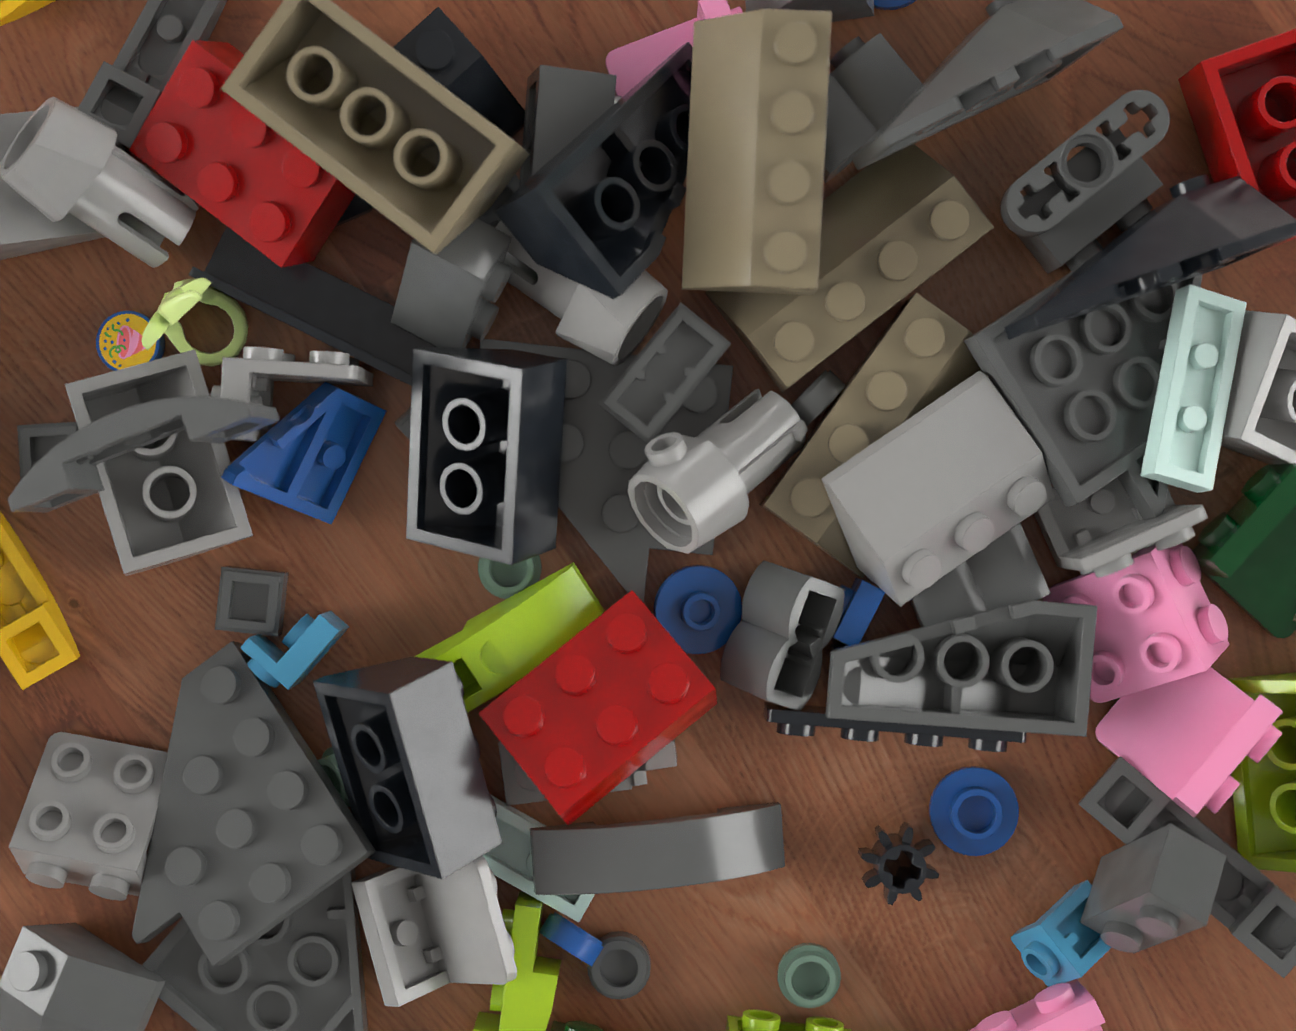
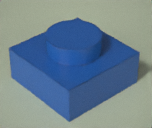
[832,578,885,646]

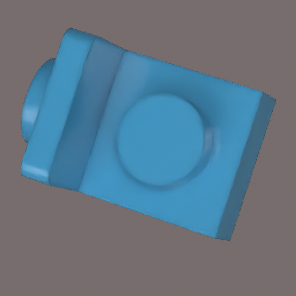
[240,610,349,690]
[1011,880,1112,987]

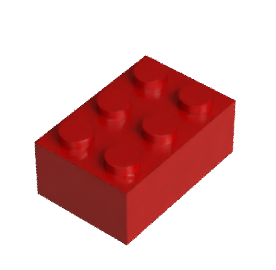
[1178,28,1296,251]
[129,40,356,268]
[478,590,718,826]

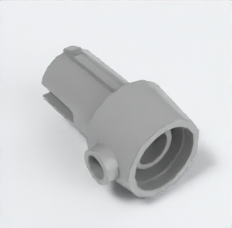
[0,97,199,268]
[496,220,668,366]
[628,389,808,554]

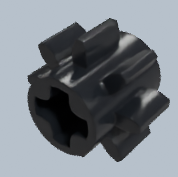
[858,822,939,905]

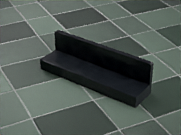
[189,226,438,386]

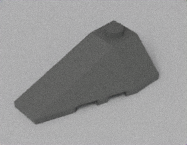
[851,0,1124,170]
[825,600,1097,737]
[0,923,165,1031]

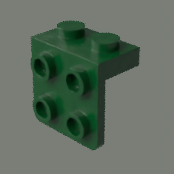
[1193,463,1296,638]

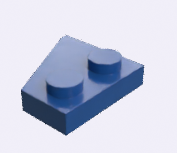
[221,382,386,525]

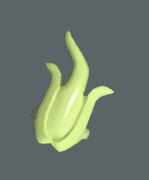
[141,277,249,367]

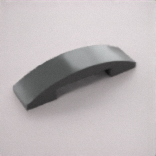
[78,0,227,148]
[8,396,280,512]
[1078,756,1296,978]
[530,802,785,895]

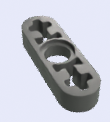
[1000,90,1170,237]

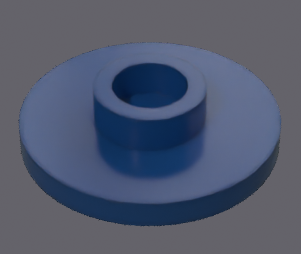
[654,565,742,654]
[929,766,1019,856]

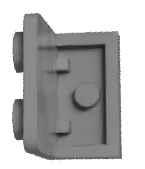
[210,346,374,442]
[1034,478,1208,578]
[9,732,167,901]
[351,856,517,1007]

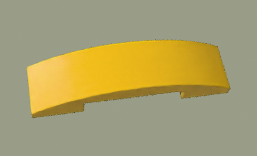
[0,511,80,690]

